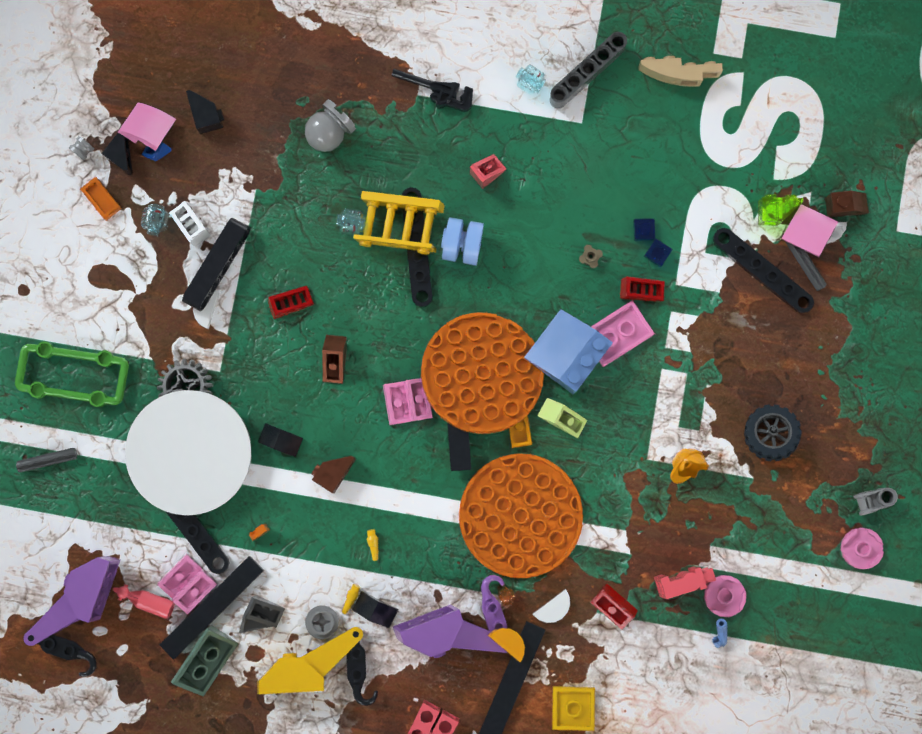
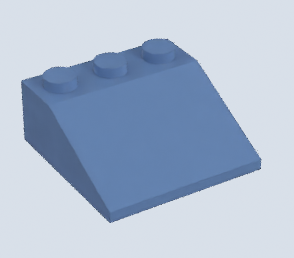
[524,309,613,395]

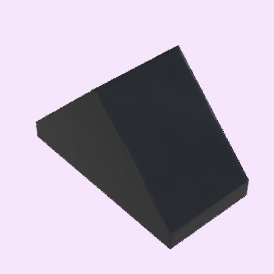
[101,133,133,175]
[258,423,303,457]
[352,591,399,628]

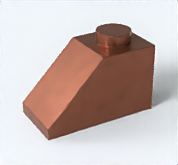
[825,191,869,218]
[322,335,347,384]
[311,456,356,493]

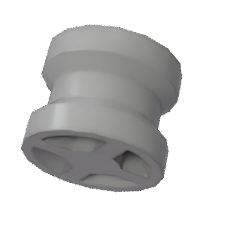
[69,136,95,161]

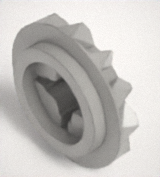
[305,605,339,639]

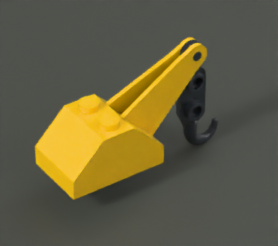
[257,627,378,706]

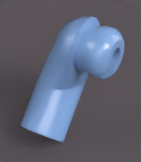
[712,619,728,648]

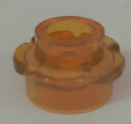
[498,586,516,606]

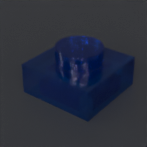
[633,219,655,241]
[644,239,673,267]

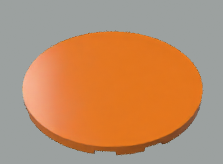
[421,312,544,434]
[459,454,583,578]

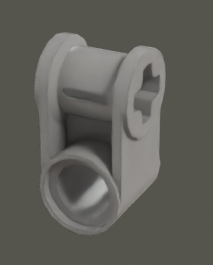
[853,488,898,516]

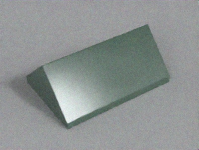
[171,625,239,697]

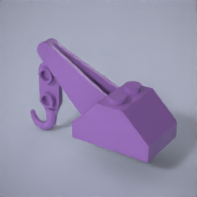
[392,575,507,658]

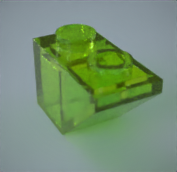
[758,194,803,226]

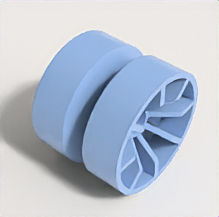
[441,217,484,266]

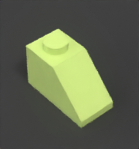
[538,398,587,438]

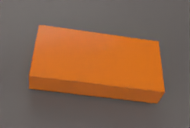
[80,177,122,221]

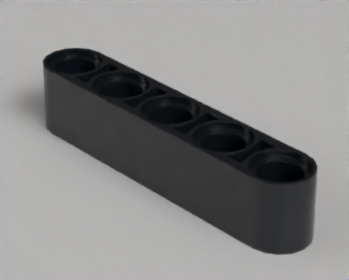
[182,217,251,311]

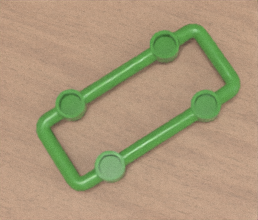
[15,341,129,407]

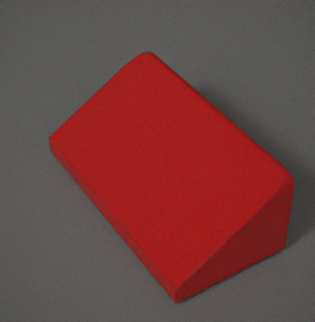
[590,584,638,630]

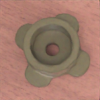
[579,245,603,268]

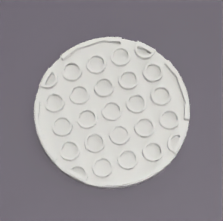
[125,390,252,515]

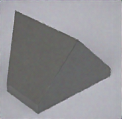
[239,595,285,633]

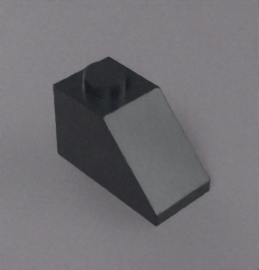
[186,90,225,134]

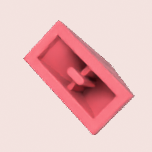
[470,154,506,189]

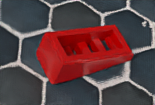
[620,276,665,302]
[268,286,314,319]

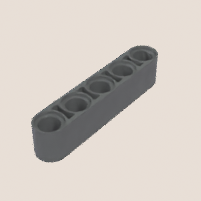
[549,32,627,108]

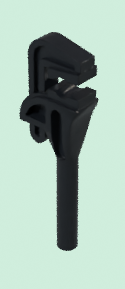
[392,69,473,112]

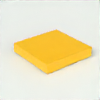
[552,686,595,731]

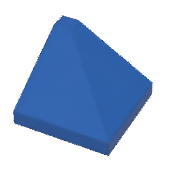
[142,142,172,162]

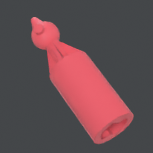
[113,584,175,620]

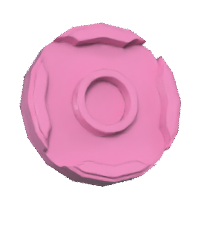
[841,528,884,569]
[704,575,746,617]

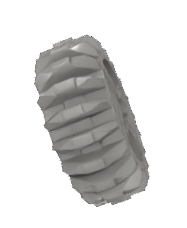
[157,359,213,397]

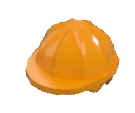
[670,449,709,484]

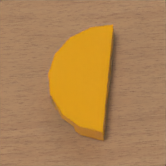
[487,628,525,662]

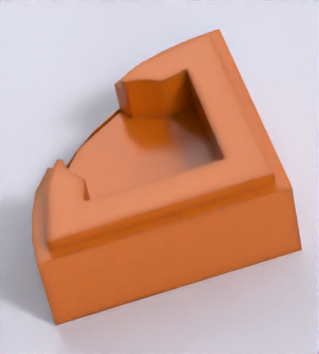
[249,524,270,541]

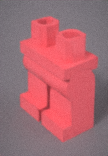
[654,566,716,599]
[408,699,460,734]

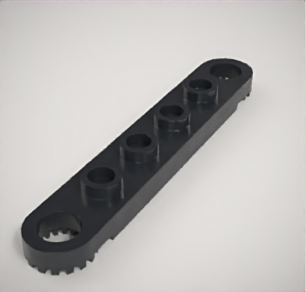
[402,187,432,308]
[713,228,814,313]
[165,511,230,574]

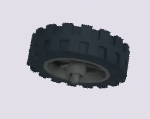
[744,404,802,461]

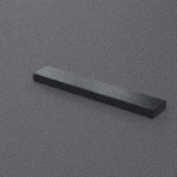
[159,556,265,660]
[478,621,546,734]

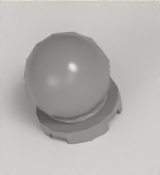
[305,99,356,151]

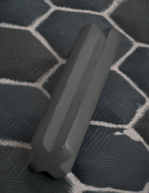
[786,242,827,291]
[16,448,78,473]

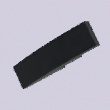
[447,423,472,471]

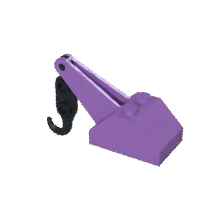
[24,556,121,677]

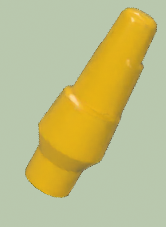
[367,529,379,561]
[342,584,361,614]

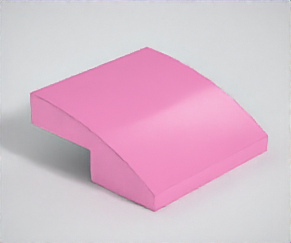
[118,103,176,151]
[782,204,838,257]
[383,378,433,425]
[157,553,217,615]

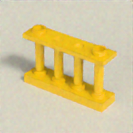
[353,191,445,255]

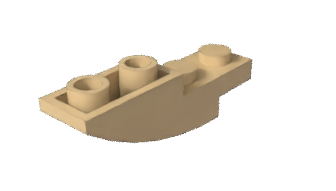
[638,56,723,86]

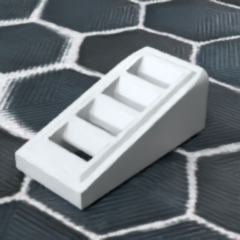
[170,201,210,247]

